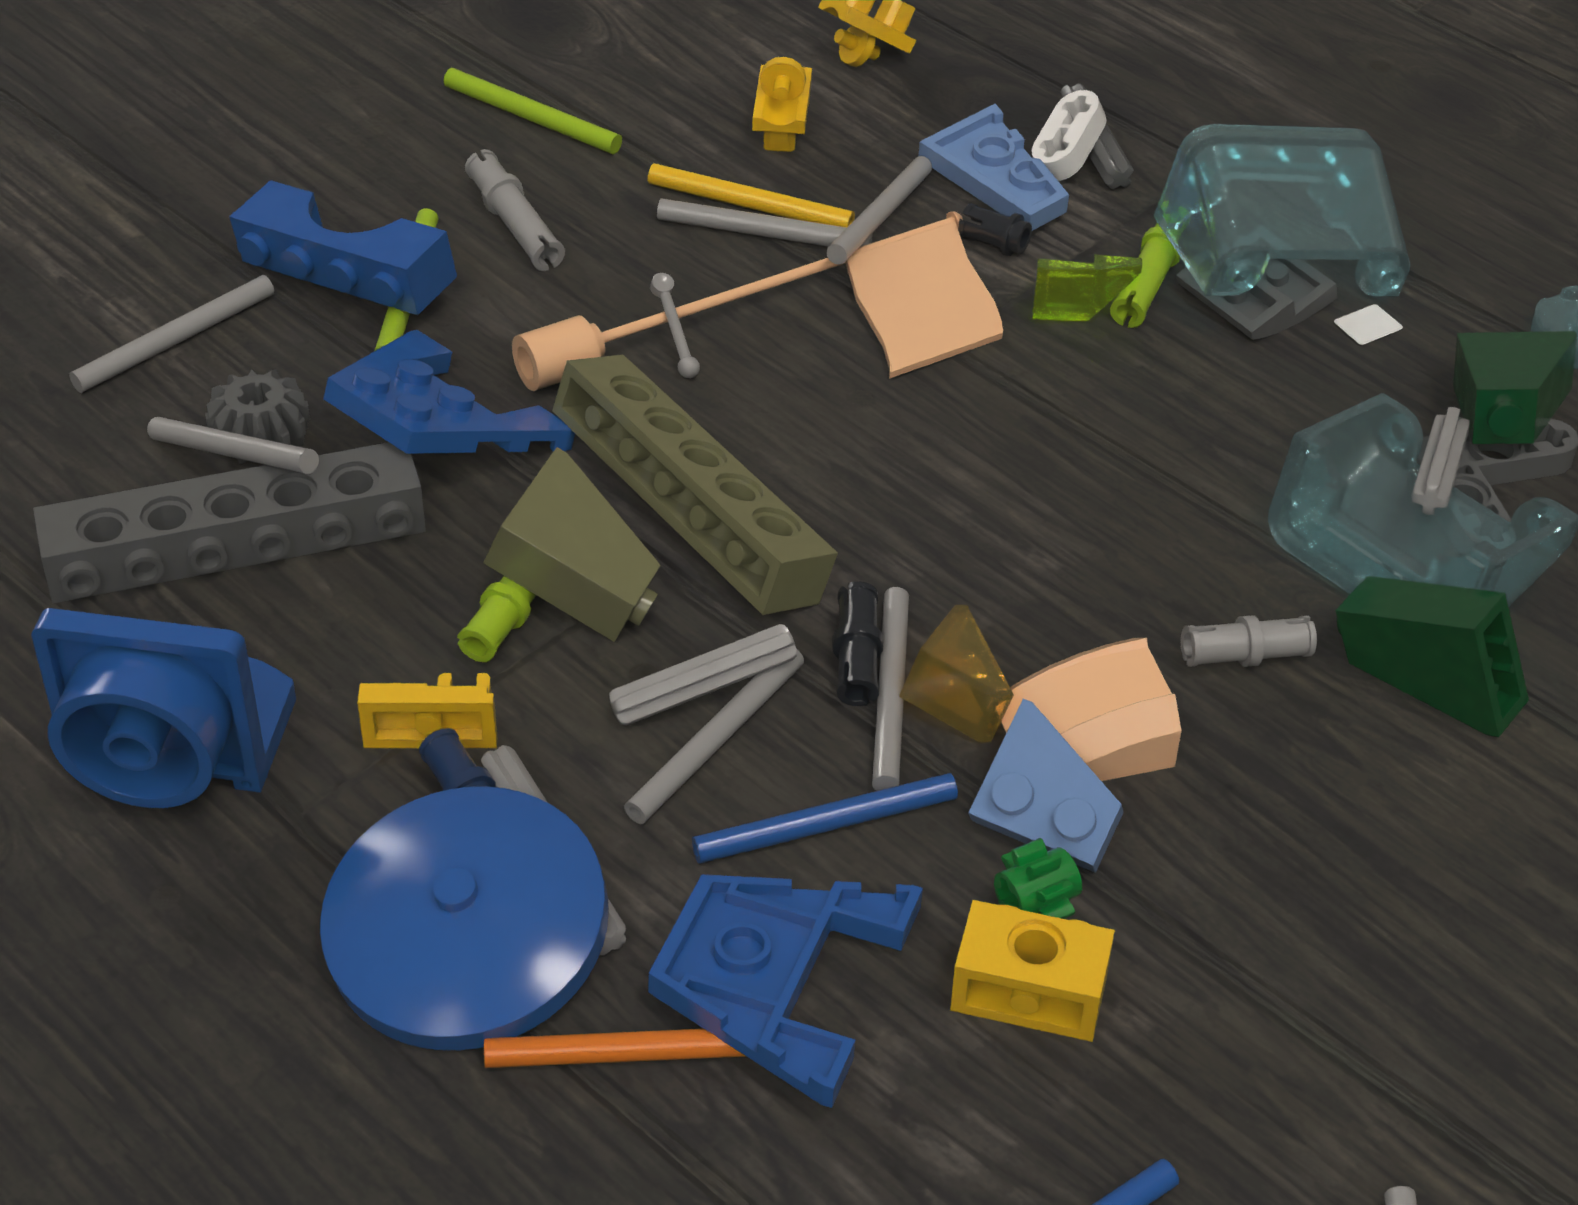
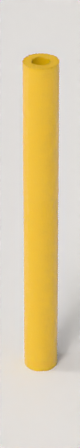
[648,163,855,227]

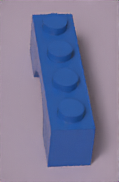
[229,180,457,315]

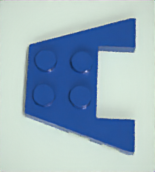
[323,330,575,454]
[648,874,923,1108]

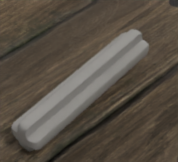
[1411,407,1470,515]
[609,624,797,726]

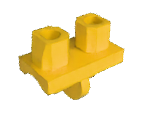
[818,0,917,67]
[752,57,812,152]

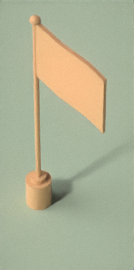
[512,211,1003,391]

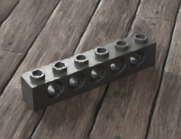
[33,442,426,604]

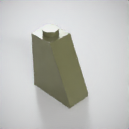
[483,447,661,642]

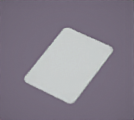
[1334,304,1403,345]

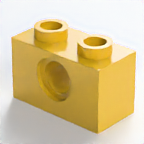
[950,900,1115,1042]

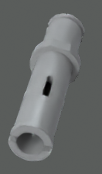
[465,149,565,271]

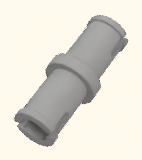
[1181,615,1317,667]

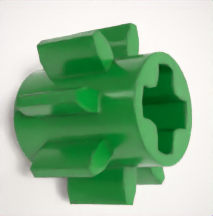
[994,838,1082,919]

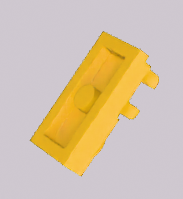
[357,673,498,748]

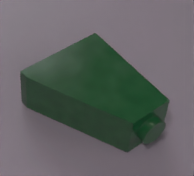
[1453,331,1577,444]
[1335,576,1529,737]

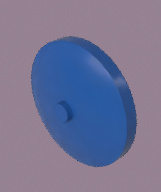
[320,786,609,1050]

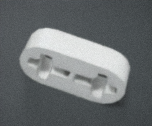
[1031,90,1107,181]

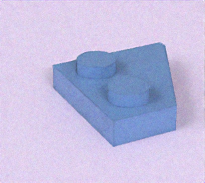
[968,699,1124,873]

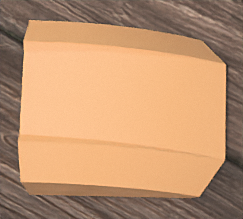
[993,638,1181,781]

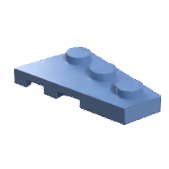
[919,103,1069,231]

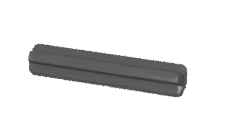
[1059,83,1134,189]

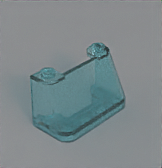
[1154,124,1410,296]
[1268,393,1578,607]

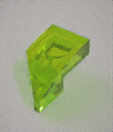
[1032,254,1142,321]

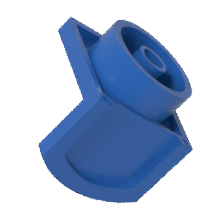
[31,608,296,808]

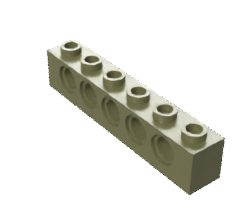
[552,355,838,615]

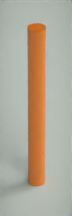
[484,1029,747,1068]

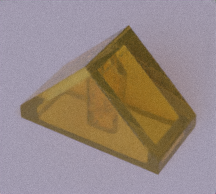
[899,605,1014,742]

